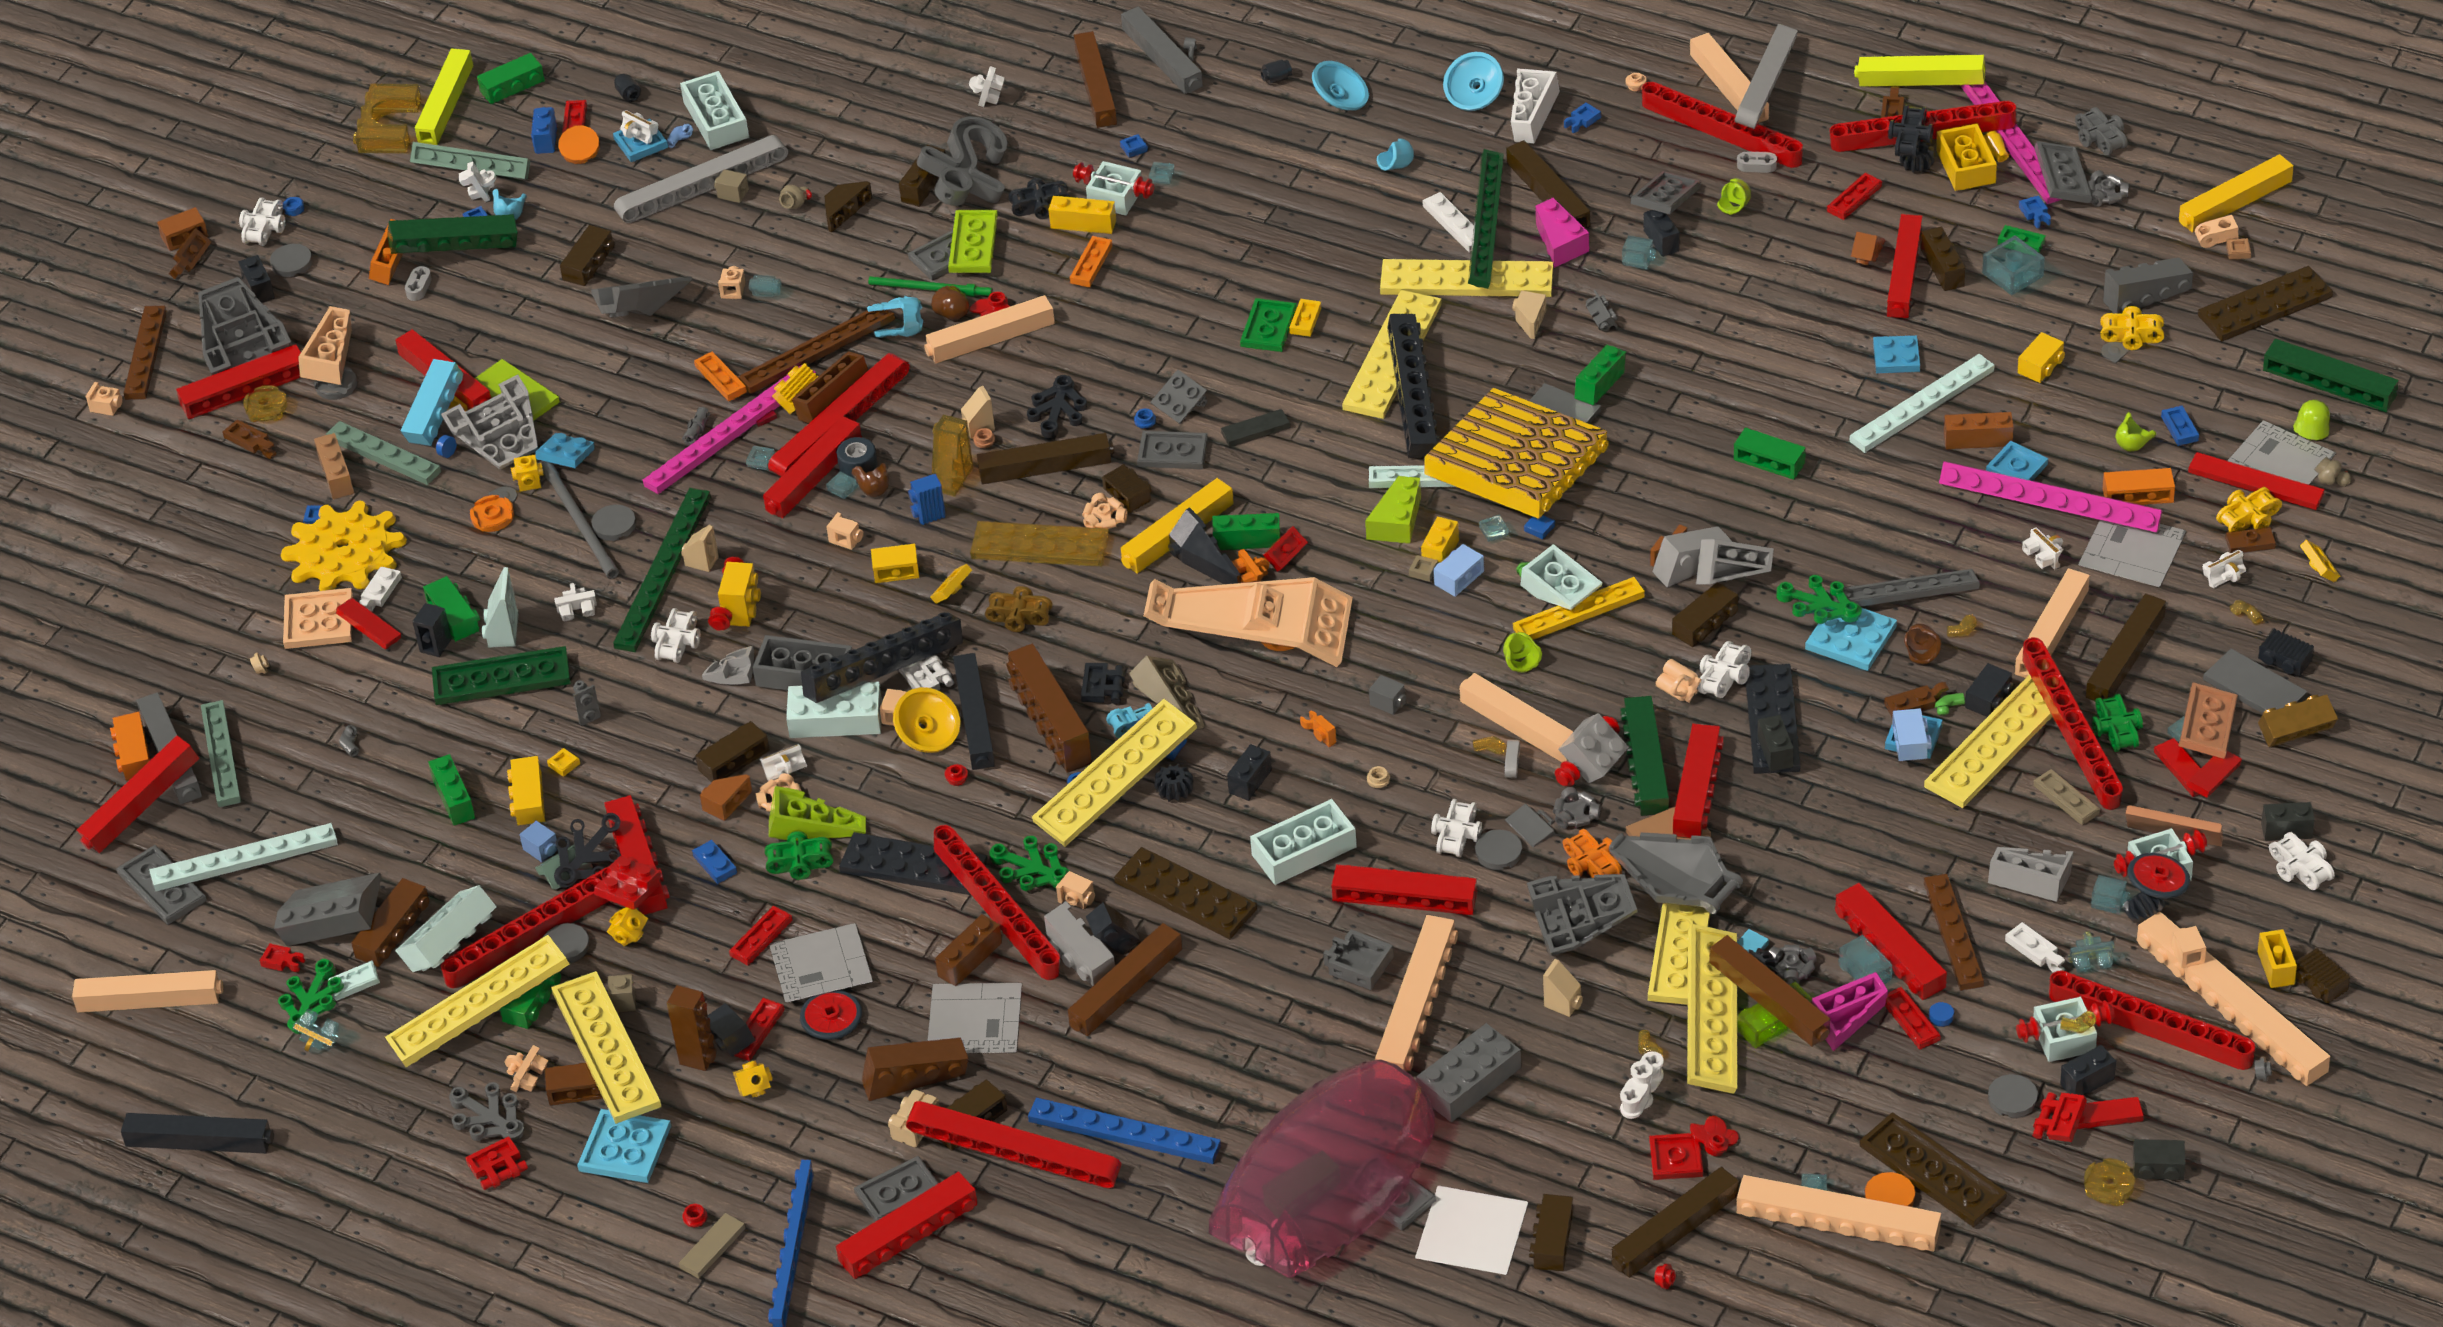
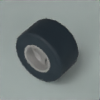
[837,437,878,478]

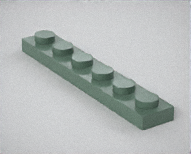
[410,142,531,180]
[326,421,441,485]
[201,700,241,807]

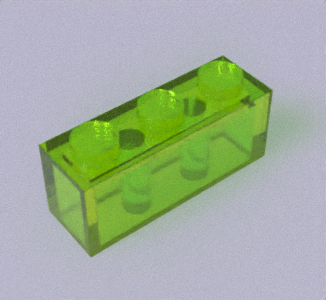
[1737,981,1812,1048]

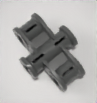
[2075,107,2127,155]

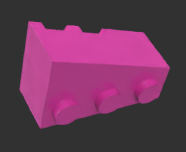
[1535,198,1589,268]
[1812,972,1888,1051]

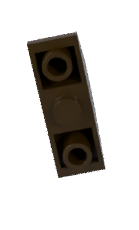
[824,181,873,233]

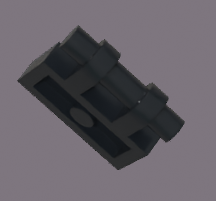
[1081,663,1126,704]

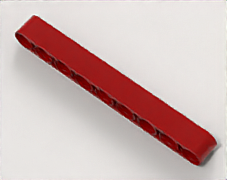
[1642,82,1803,168]
[1829,101,2017,152]
[768,353,910,476]
[2022,637,2123,810]
[934,825,1060,980]
[441,866,609,989]
[2049,971,2255,1070]
[905,1101,1122,1188]

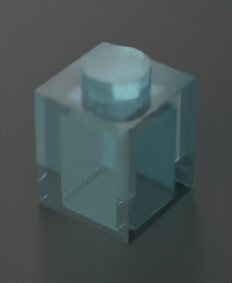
[1622,235,1656,269]
[2091,875,2130,914]

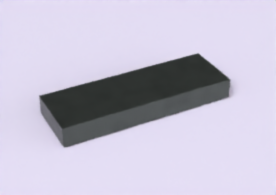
[1221,409,1290,447]

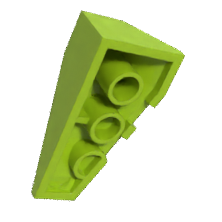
[769,786,866,841]

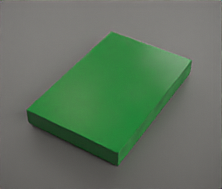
[1240,298,1297,352]

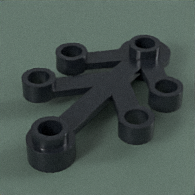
[1027,375,1087,439]
[554,813,621,888]

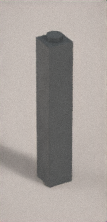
[1121,6,1203,94]
[136,692,202,804]

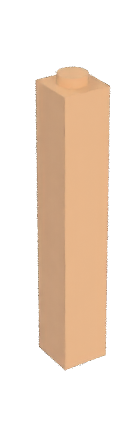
[1690,33,1769,123]
[924,295,1055,364]
[2015,568,2090,678]
[1459,673,1573,762]
[72,970,223,1013]

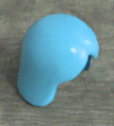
[1377,138,1414,171]
[493,189,527,220]

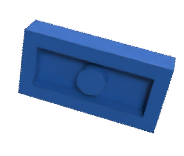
[2161,405,2199,446]
[692,840,737,884]

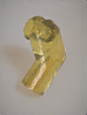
[2230,600,2263,625]
[1947,614,1977,637]
[1472,736,1506,754]
[2060,1011,2096,1034]
[1638,1030,1663,1056]

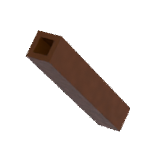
[1073,31,1117,128]
[1068,923,1182,1036]
[1709,935,1830,1047]

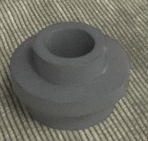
[2255,1057,2273,1082]

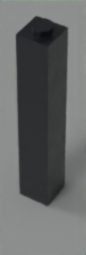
[953,653,995,770]
[121,1113,274,1154]

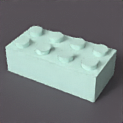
[680,71,749,150]
[786,682,882,738]
[1250,799,1357,885]
[395,885,496,972]

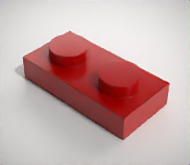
[1263,526,1308,572]

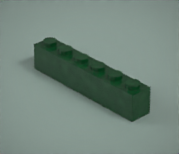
[387,214,518,254]
[2263,339,2399,412]
[1620,696,1669,816]

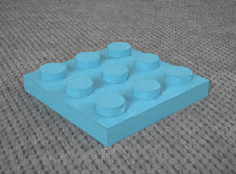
[1805,608,1897,671]
[577,1109,671,1183]

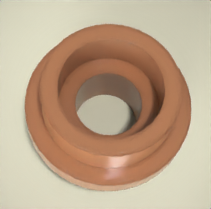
[973,428,995,448]

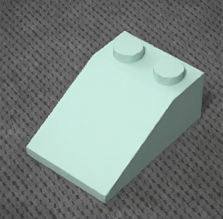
[1520,544,1602,610]
[482,567,519,648]

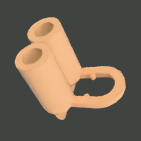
[1656,659,1702,703]

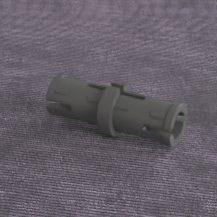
[682,407,710,445]

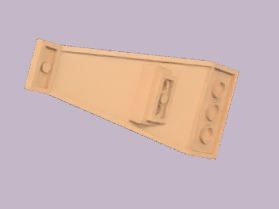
[1144,577,1353,667]

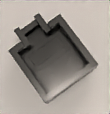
[1323,929,1394,990]

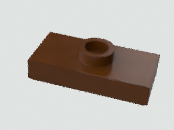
[2225,527,2276,553]

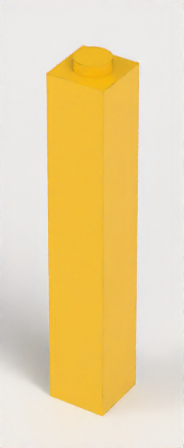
[2179,154,2294,233]
[1121,478,1234,574]

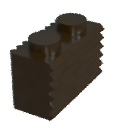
[1102,464,1151,513]
[2295,948,2350,1004]

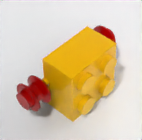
[708,557,761,631]

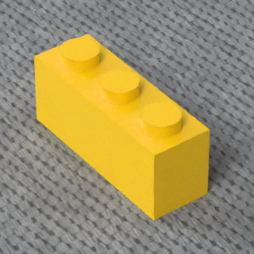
[1049,196,1116,234]
[507,756,545,825]

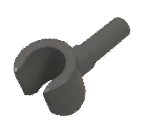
[1184,37,1197,62]

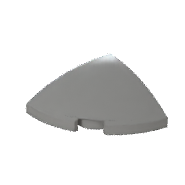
[702,646,754,684]

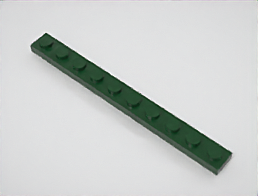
[1468,149,1504,289]
[613,488,711,652]

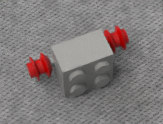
[1555,713,1629,787]

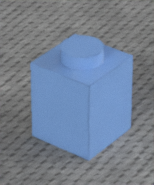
[520,821,557,862]

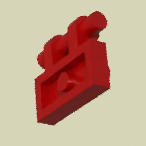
[2032,1092,2087,1142]
[465,1136,528,1190]

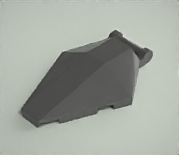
[1609,832,1743,914]

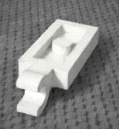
[359,567,402,612]
[2005,922,2065,972]

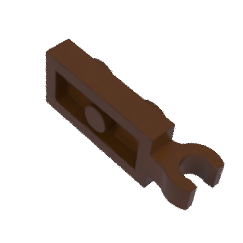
[1881,86,1904,118]
[168,228,211,279]
[222,419,277,459]
[1884,682,1949,719]

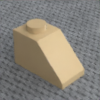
[1512,290,1546,339]
[959,386,995,438]
[682,525,719,572]
[1543,959,1583,1017]

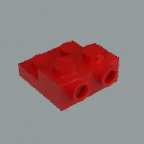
[594,856,660,910]

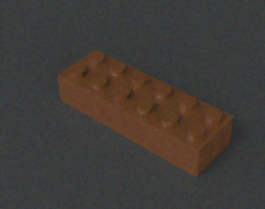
[1006,643,1092,773]

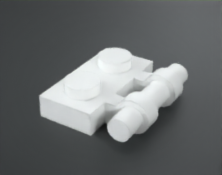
[899,655,954,690]

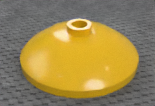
[893,687,960,753]

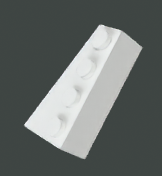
[1511,69,1560,143]

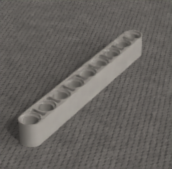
[1734,23,1798,129]
[614,135,788,223]

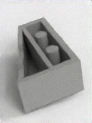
[1652,526,1732,588]

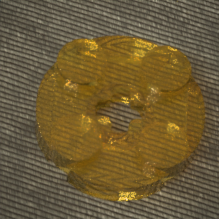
[243,386,288,422]
[2084,1158,2135,1206]

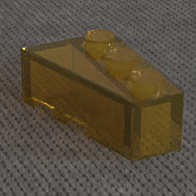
[932,414,973,497]

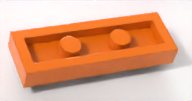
[1070,236,1113,287]
[694,352,747,402]

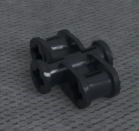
[1888,105,1934,158]
[1008,178,1070,219]

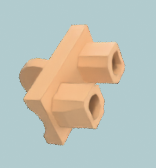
[505,1045,548,1092]

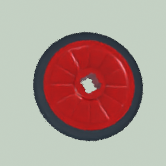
[2128,853,2190,899]
[800,990,862,1040]

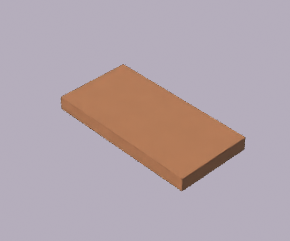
[2179,683,2238,759]
[2126,805,2223,847]

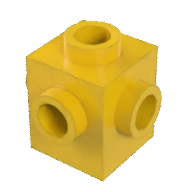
[511,455,543,492]
[607,907,648,946]
[733,1060,772,1097]

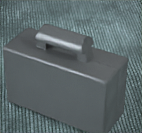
[1505,804,1555,847]

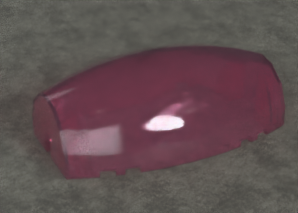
[1209,1059,1435,1278]

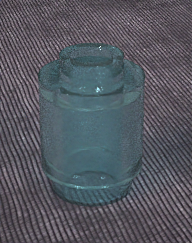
[749,275,781,297]

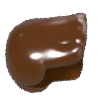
[931,285,969,321]
[852,463,889,497]
[1904,623,1941,664]

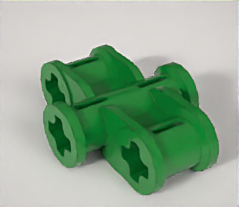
[2091,694,2143,752]
[765,831,833,880]

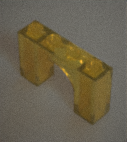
[353,84,422,154]

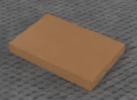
[1626,807,1711,840]

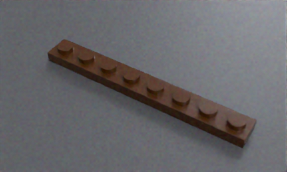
[738,303,895,394]

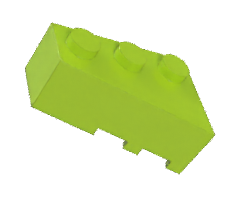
[1365,476,1421,544]

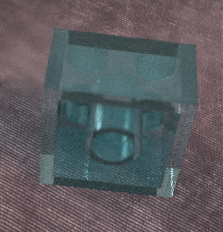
[1982,235,2045,296]

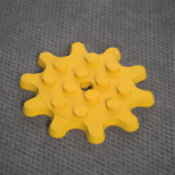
[281,501,407,591]

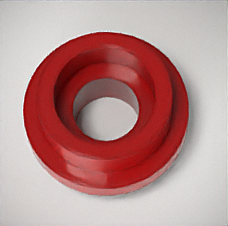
[945,764,968,786]
[682,1204,707,1227]
[1654,1264,1676,1289]

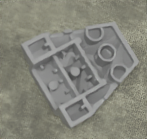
[441,375,538,470]

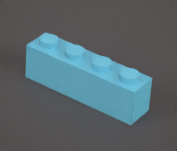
[400,359,463,446]

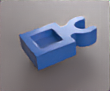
[1564,102,1601,133]
[2019,195,2051,229]

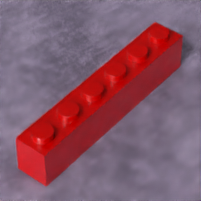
[176,344,301,420]
[1673,724,1724,838]
[604,795,670,915]
[1331,864,1477,915]
[1835,883,1947,1000]
[836,1171,978,1279]

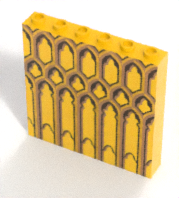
[1424,388,1608,519]

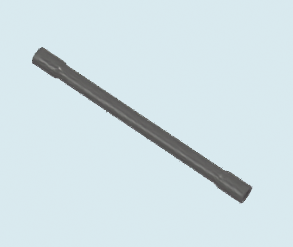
[542,461,619,579]

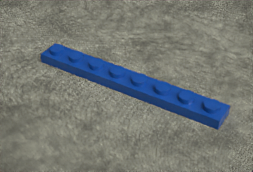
[1028,1098,1221,1164]
[768,1160,814,1327]

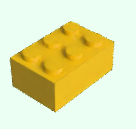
[1936,124,1997,191]

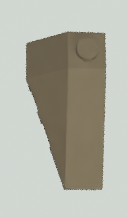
[1129,656,1205,730]

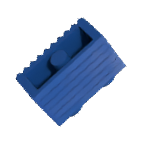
[531,107,557,154]
[908,474,946,525]

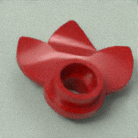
[970,291,1010,317]
[1690,1116,1739,1156]

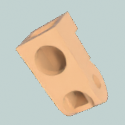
[2195,215,2239,248]

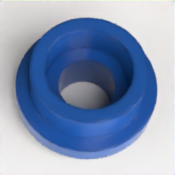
[1134,408,1156,428]

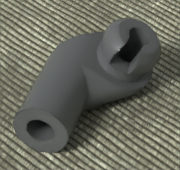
[339,725,359,757]

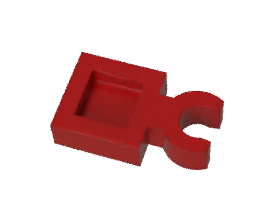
[259,943,305,972]

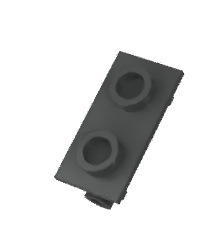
[1586,290,1619,332]
[573,681,601,726]

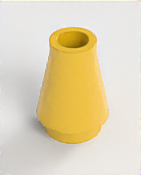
[1984,131,2009,162]

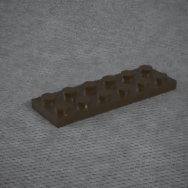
[2198,265,2333,342]
[1114,847,1257,940]
[1859,1112,2007,1228]

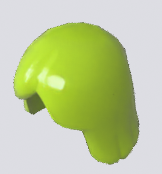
[1717,178,1751,215]
[2293,400,2330,440]
[2115,412,2157,452]
[1503,632,1542,672]

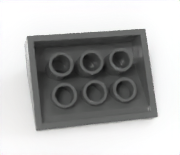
[274,872,382,946]

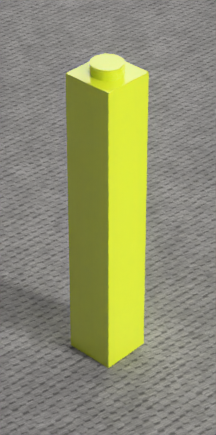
[415,49,474,145]
[1854,55,1986,86]

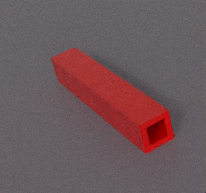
[1887,214,1922,318]
[395,329,491,410]
[763,416,862,518]
[77,736,200,853]

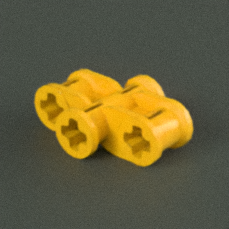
[2100,306,2164,350]
[2216,487,2282,532]

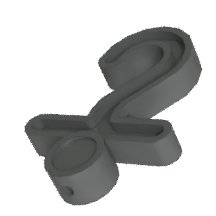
[917,116,1007,206]

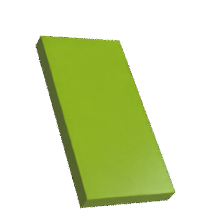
[948,210,998,273]
[475,359,560,421]

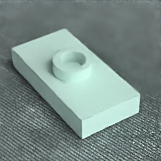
[328,961,380,1001]

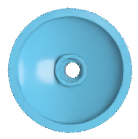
[1443,52,1504,111]
[1312,61,1369,110]

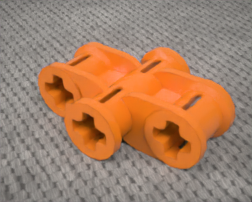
[1563,829,1623,878]

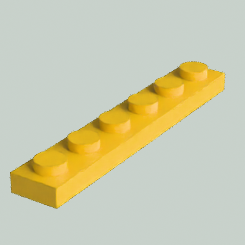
[1513,577,1645,640]

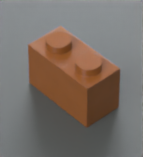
[157,207,208,251]

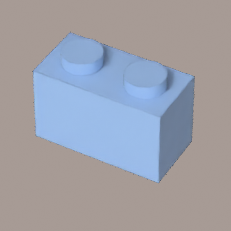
[1434,544,1484,597]
[1892,709,1931,761]

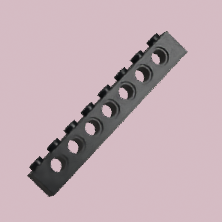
[1387,314,1440,458]
[801,612,963,703]

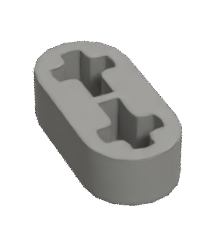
[1737,152,1777,173]
[405,266,432,301]
[1505,740,1520,778]

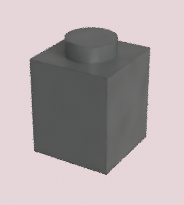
[1369,675,1406,715]

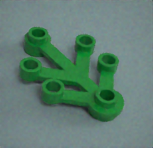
[1776,575,1862,624]
[989,836,1069,891]
[278,959,344,1034]

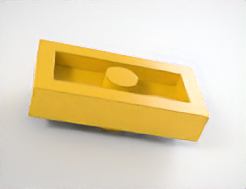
[1289,299,1322,337]
[2300,540,2340,582]
[930,564,972,603]

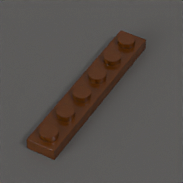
[123,306,167,400]
[1924,874,1984,991]

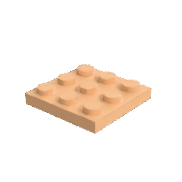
[283,588,353,649]

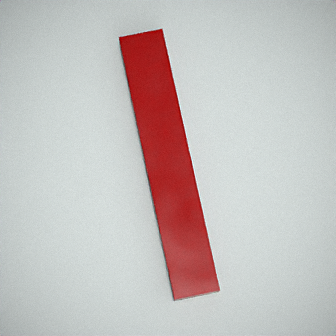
[2188,452,2325,510]

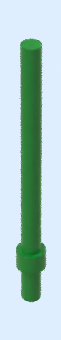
[868,276,993,297]

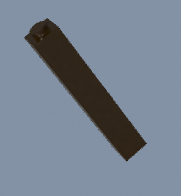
[1506,140,1591,229]
[977,433,1114,485]
[2086,593,2166,701]
[1612,1166,1739,1278]

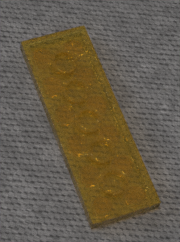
[970,521,1109,567]

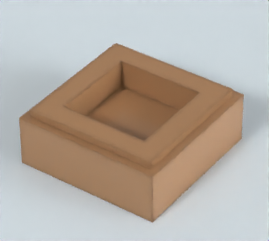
[2226,238,2251,260]

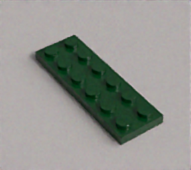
[432,646,571,705]

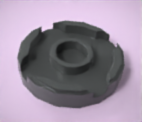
[270,244,312,277]
[314,366,357,400]
[591,504,636,541]
[1475,829,1522,870]
[544,923,589,963]
[1988,1074,2038,1118]

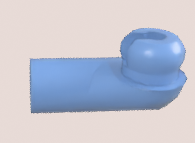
[666,124,693,148]

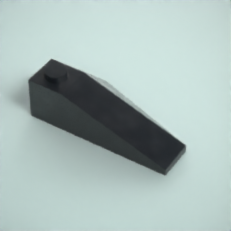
[1168,507,1241,585]

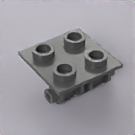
[1150,370,1207,424]

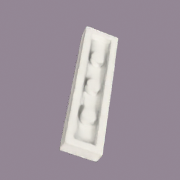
[1423,192,1474,253]

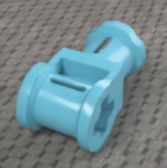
[1106,703,1153,739]

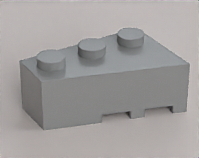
[1696,539,1774,584]
[1988,847,2074,902]
[1044,901,1115,986]

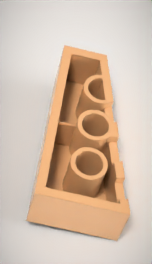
[299,306,352,385]

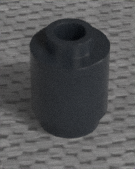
[1260,59,1292,84]
[614,74,641,102]

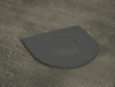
[2101,342,2130,363]
[488,486,517,503]

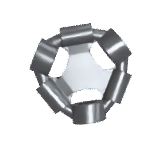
[2087,170,2129,207]
[1553,787,1601,829]
[1769,945,1817,987]

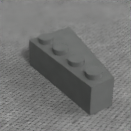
[2103,257,2193,314]

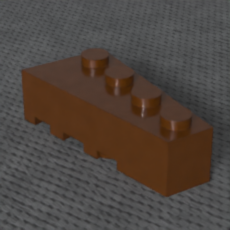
[862,1037,968,1101]

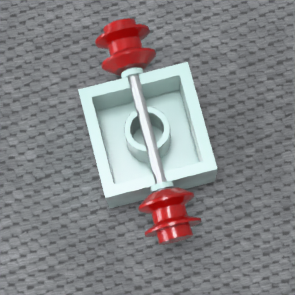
[1073,161,1155,216]
[2114,828,2207,881]
[2016,997,2115,1062]

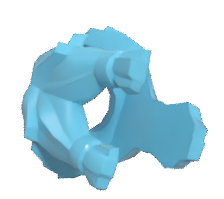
[867,296,923,338]

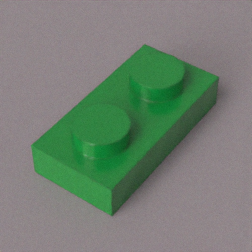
[1997,225,2046,255]

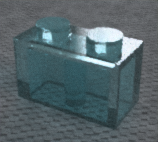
[1838,935,1892,984]

